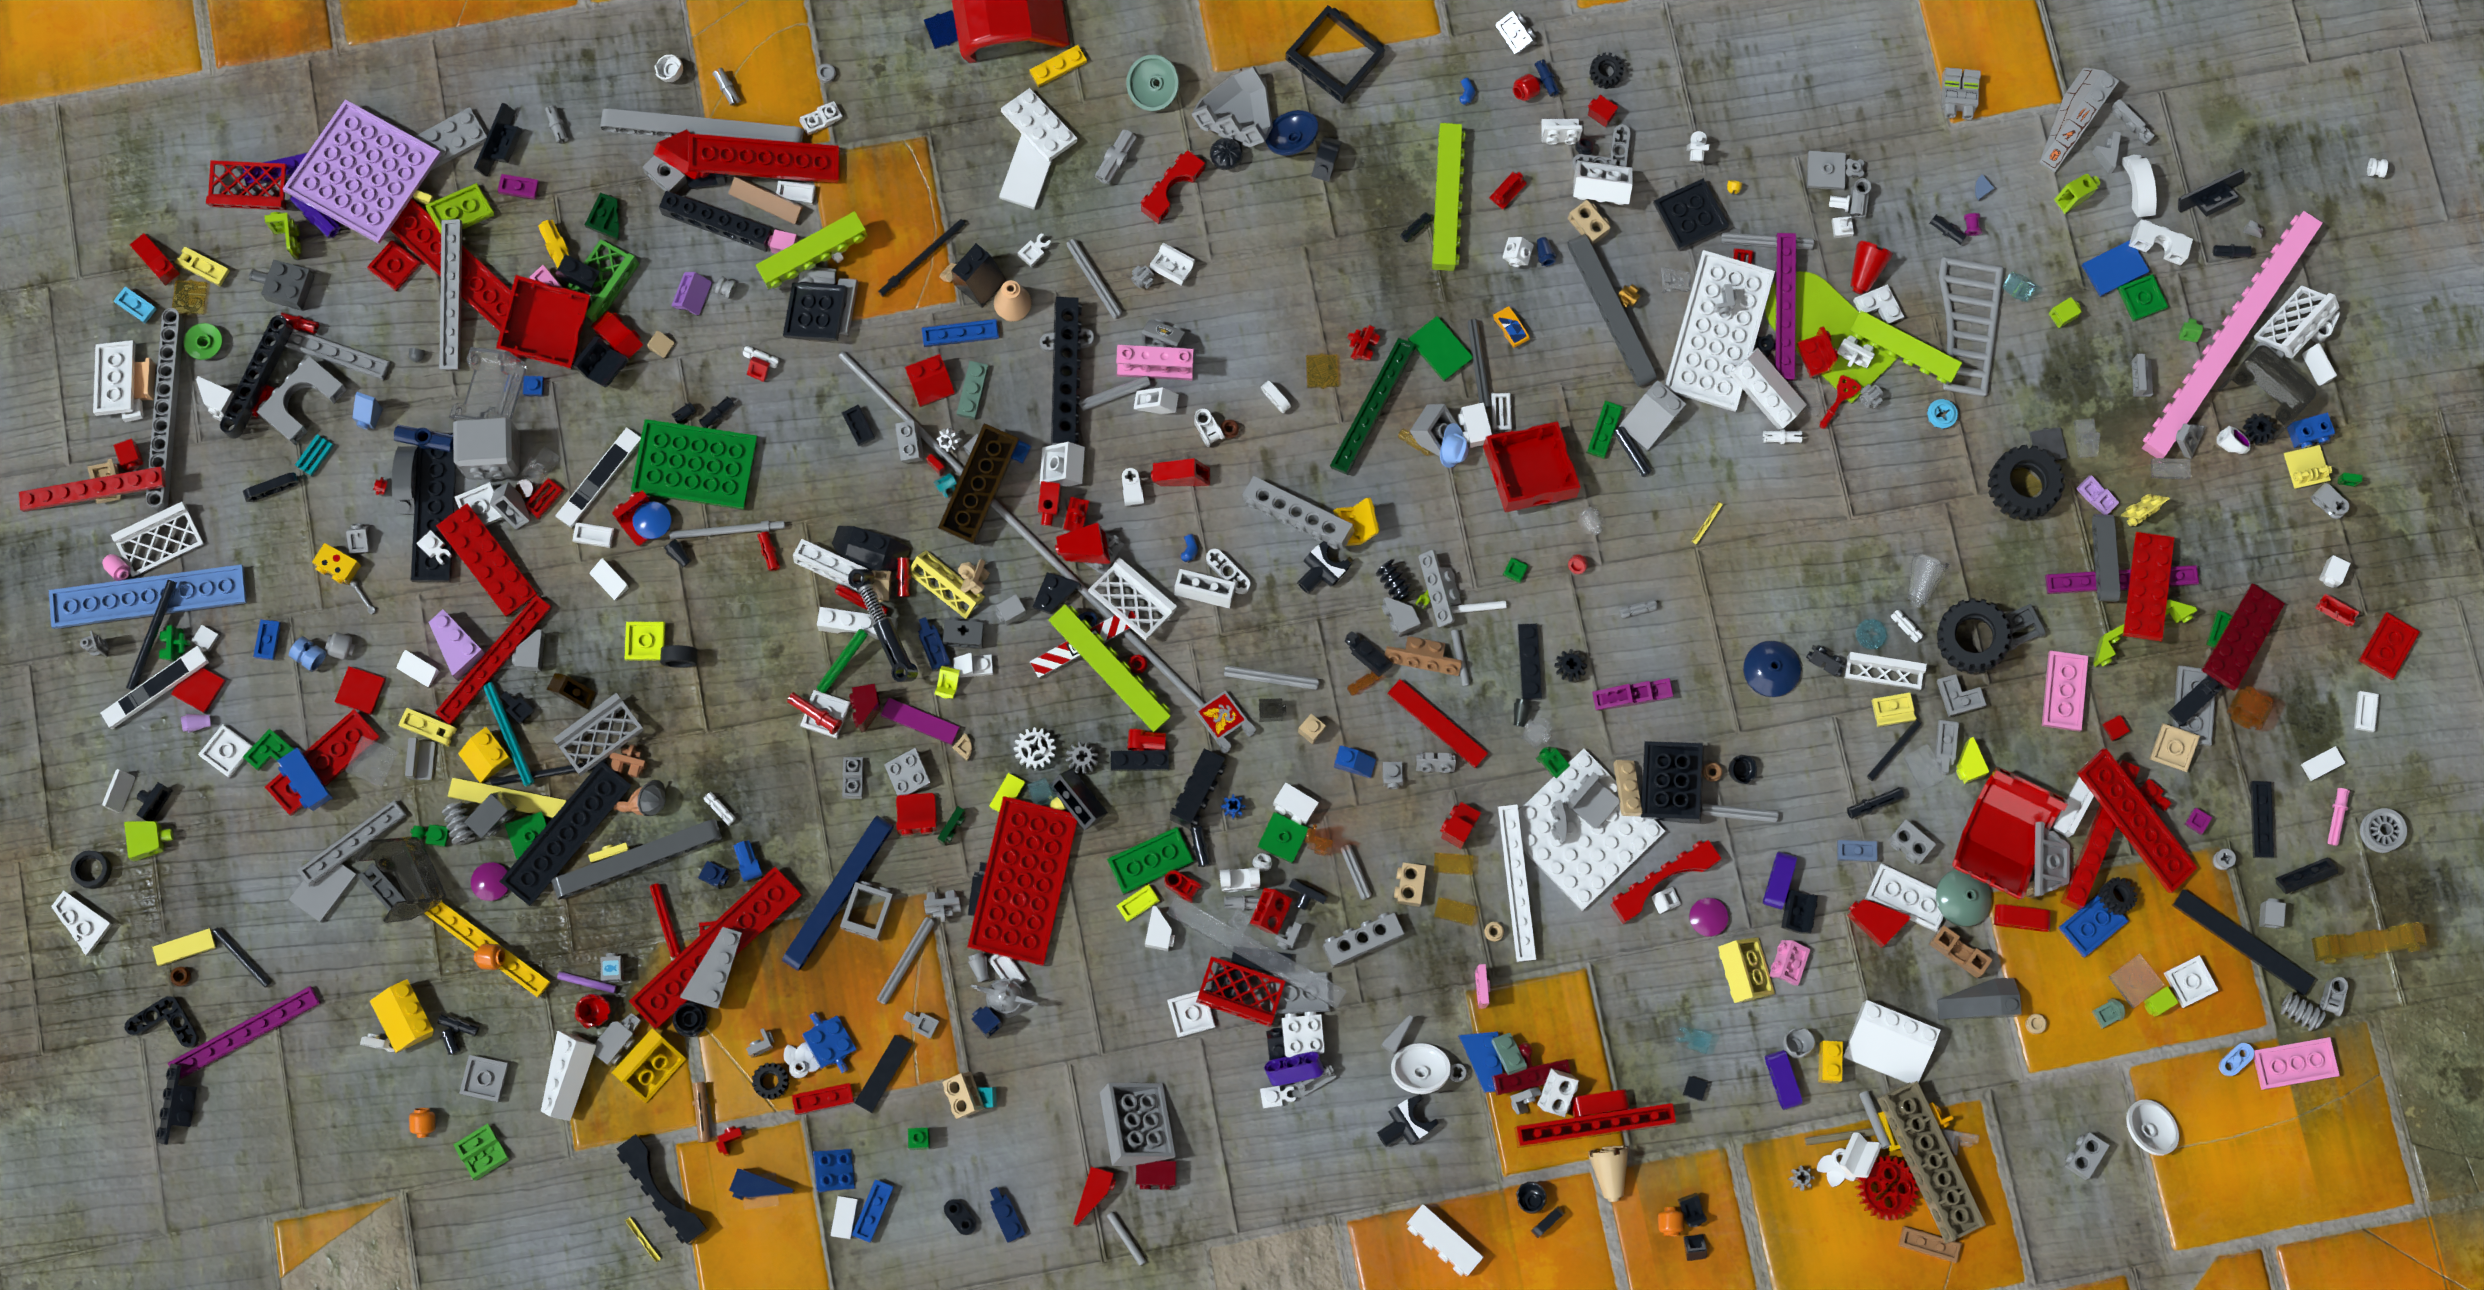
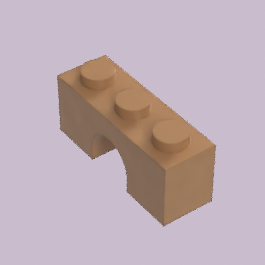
[1929,925,1993,978]

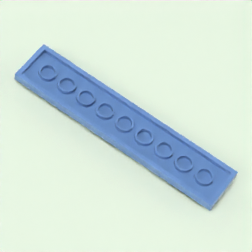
[49,564,247,629]

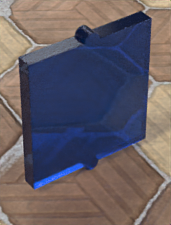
[924,10,958,49]

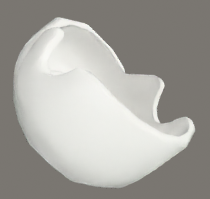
[655,55,683,82]

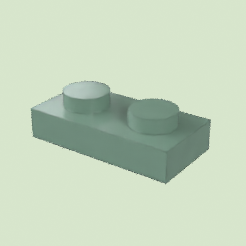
[1492,1033,1527,1075]

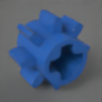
[1221,794,1245,820]

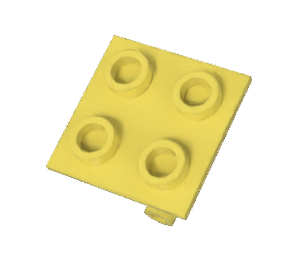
[2283,445,2332,489]
[2121,494,2170,527]

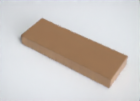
[1898,1226,1961,1263]

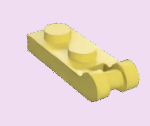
[174,247,230,287]
[399,708,457,747]

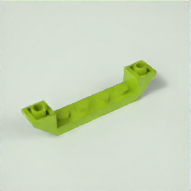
[2093,600,2197,667]

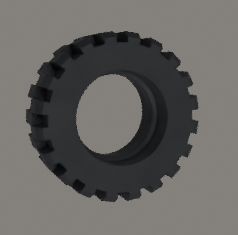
[1988,445,2065,521]
[1937,598,2012,674]

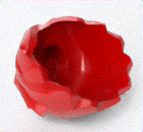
[575,994,611,1029]

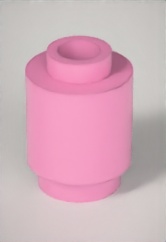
[102,554,131,581]

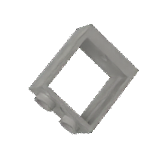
[840,881,894,941]

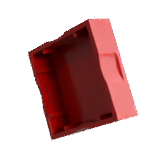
[496,275,591,370]
[1483,421,1581,513]

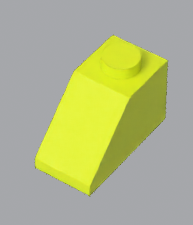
[1956,737,1989,784]

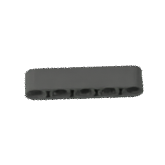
[2092,514,2120,602]

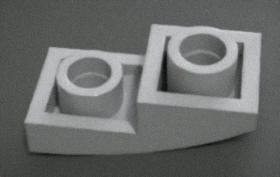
[842,757,863,799]
[1550,799,1567,844]

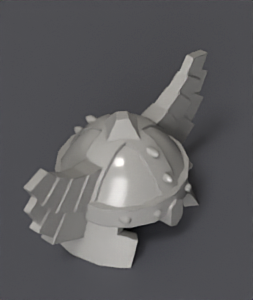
[971,978,1039,1018]

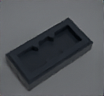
[841,404,875,447]

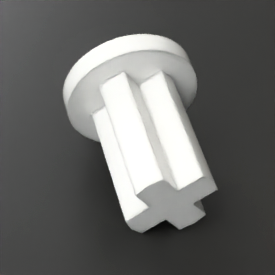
[1829,195,1851,212]

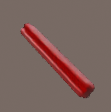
[650,883,681,958]

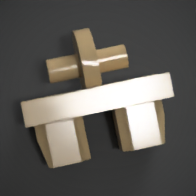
[958,559,990,595]

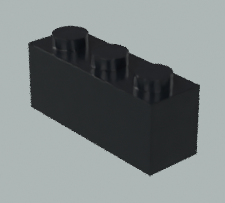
[1048,768,1108,830]

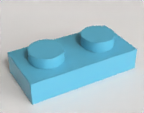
[114,287,157,324]

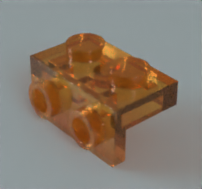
[1305,824,1333,856]

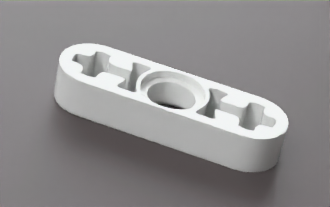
[1206,549,1250,594]

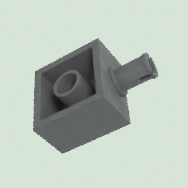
[249,259,315,311]

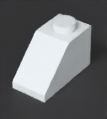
[1134,387,1179,414]
[1145,906,1175,951]

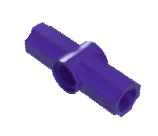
[290,196,341,239]

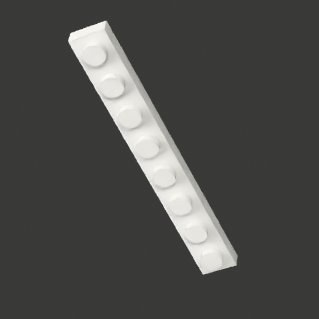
[1498,805,1536,962]

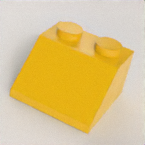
[458,727,512,783]

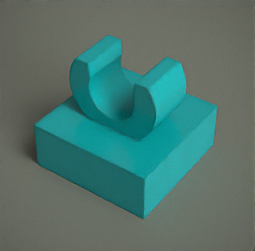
[933,473,957,498]

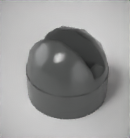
[409,348,425,362]

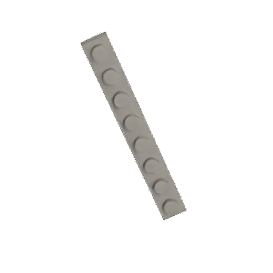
[439,219,462,370]

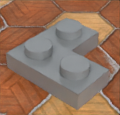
[1937,674,1986,717]

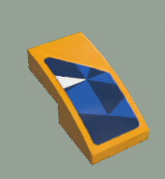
[1493,306,1530,348]

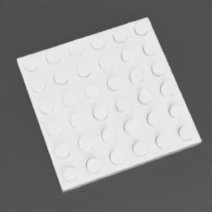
[1518,749,1665,911]

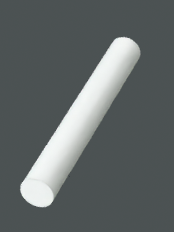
[1451,601,1506,613]

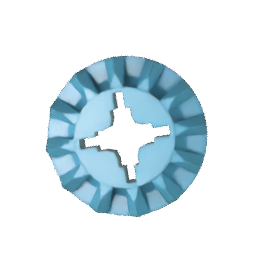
[1927,399,1958,429]

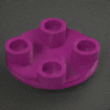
[471,862,508,901]
[1689,898,1728,937]

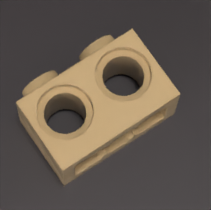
[1568,200,1611,246]
[1394,862,1426,907]
[942,1072,985,1119]

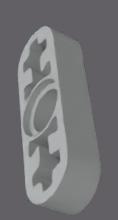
[1040,329,1094,352]

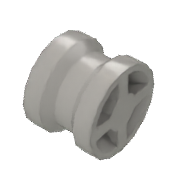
[715,276,737,299]
[2212,849,2236,870]

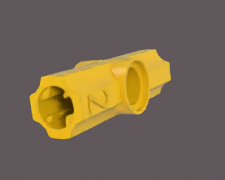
[538,219,569,269]

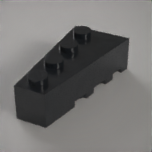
[1170,748,1227,830]

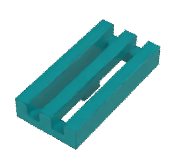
[295,434,334,477]

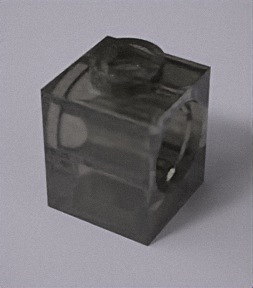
[1259,698,1286,722]

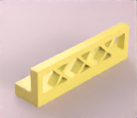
[909,550,985,619]

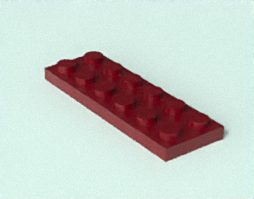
[2201,583,2285,691]

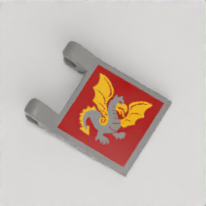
[1194,690,1256,753]

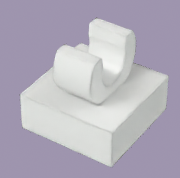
[1832,216,1854,238]

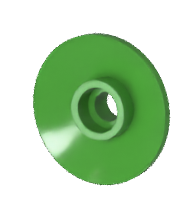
[184,323,222,360]

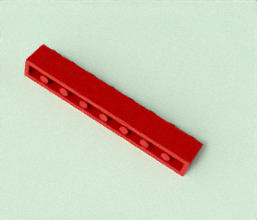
[2060,760,2140,910]
[1514,1103,1676,1148]

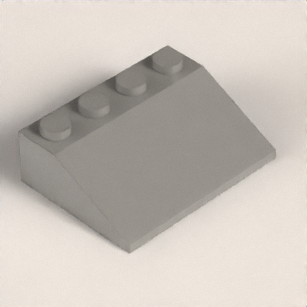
[1100,1083,1176,1166]

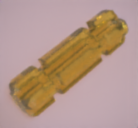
[1398,428,1431,456]

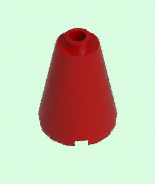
[1850,240,1893,295]

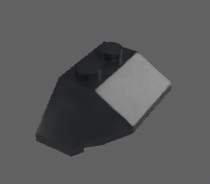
[832,526,910,572]

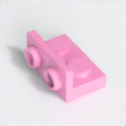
[1770,940,1810,986]

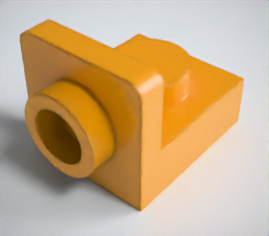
[1929,1102,1954,1130]

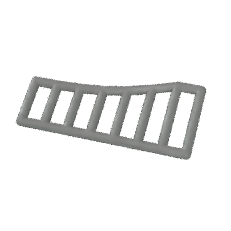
[1939,257,2004,397]

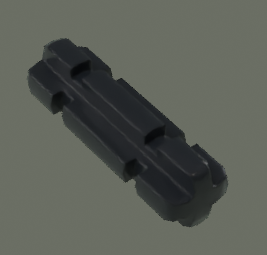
[1400,212,1432,242]

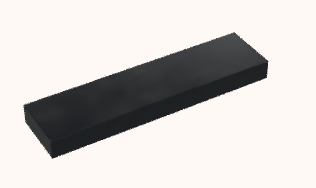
[2250,781,2274,859]
[855,1035,912,1113]

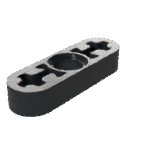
[243,472,299,502]

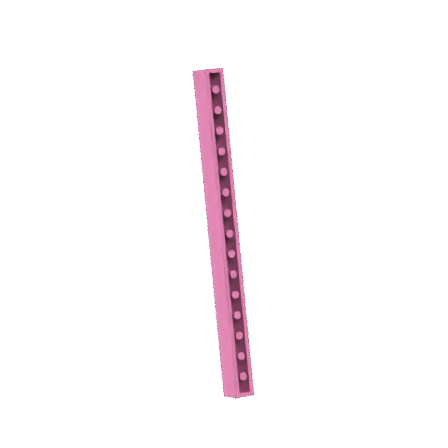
[2142,211,2322,461]

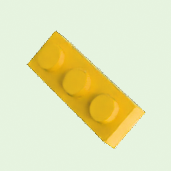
[1029,45,1087,88]

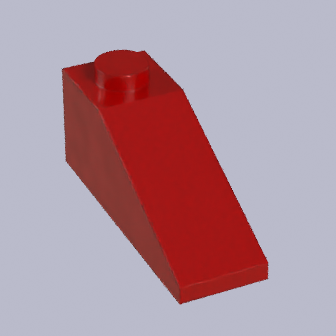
[129,233,180,286]
[1073,1167,1116,1227]

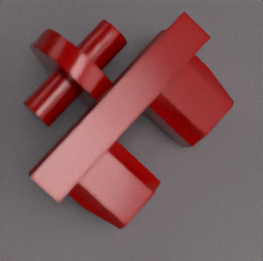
[1347,325,1381,361]
[1063,496,1089,532]

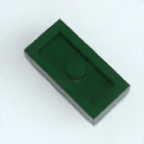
[937,806,966,846]

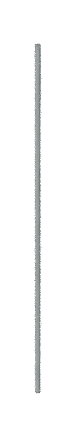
[838,351,1205,708]

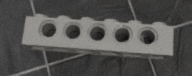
[1242,476,1354,550]

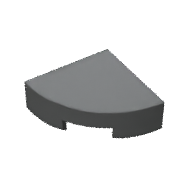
[2243,220,2263,238]

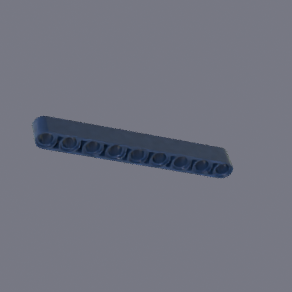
[782,815,894,971]

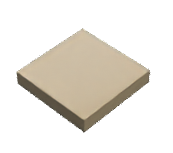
[2149,723,2200,772]

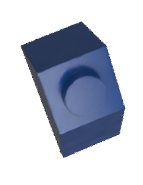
[1334,745,1376,778]

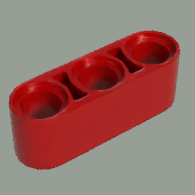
[1994,904,2051,932]
[1571,1089,1630,1118]

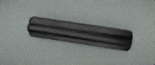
[1614,426,1651,477]

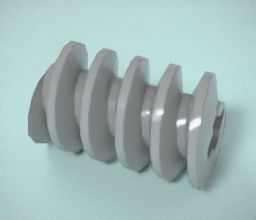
[442,801,475,845]
[2280,992,2326,1031]

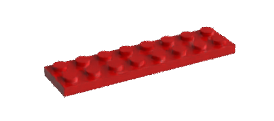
[688,133,839,183]
[2077,748,2197,893]

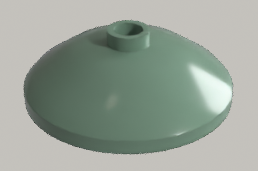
[1126,55,1180,111]
[1936,869,1992,927]

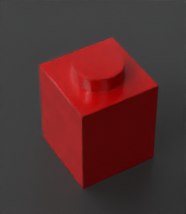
[1588,95,1618,128]
[113,438,144,471]

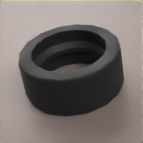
[660,645,698,668]
[70,850,112,889]

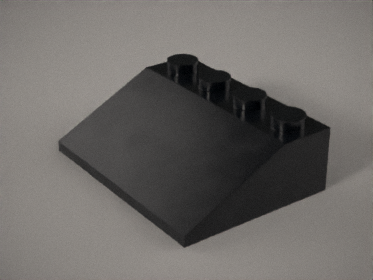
[1641,741,1704,824]

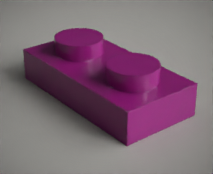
[498,174,539,200]

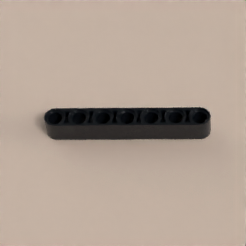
[220,315,293,439]

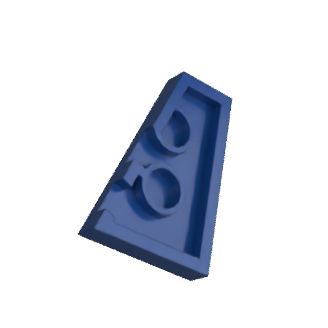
[1458,1032,1502,1093]

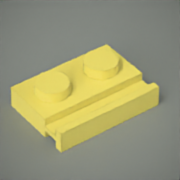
[1871,693,1916,727]

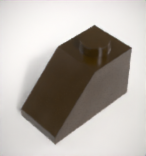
[546,673,596,709]

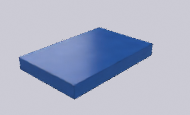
[2081,240,2150,297]
[2058,895,2128,958]

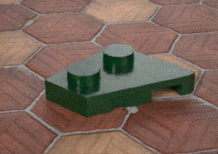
[584,192,619,240]

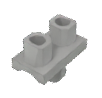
[924,890,961,922]

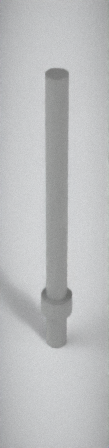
[670,520,785,539]

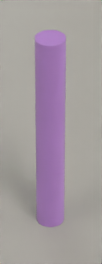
[557,971,616,993]

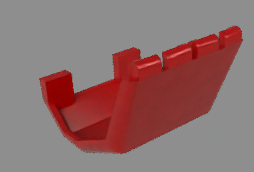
[952,0,1070,63]
[1952,767,2068,899]

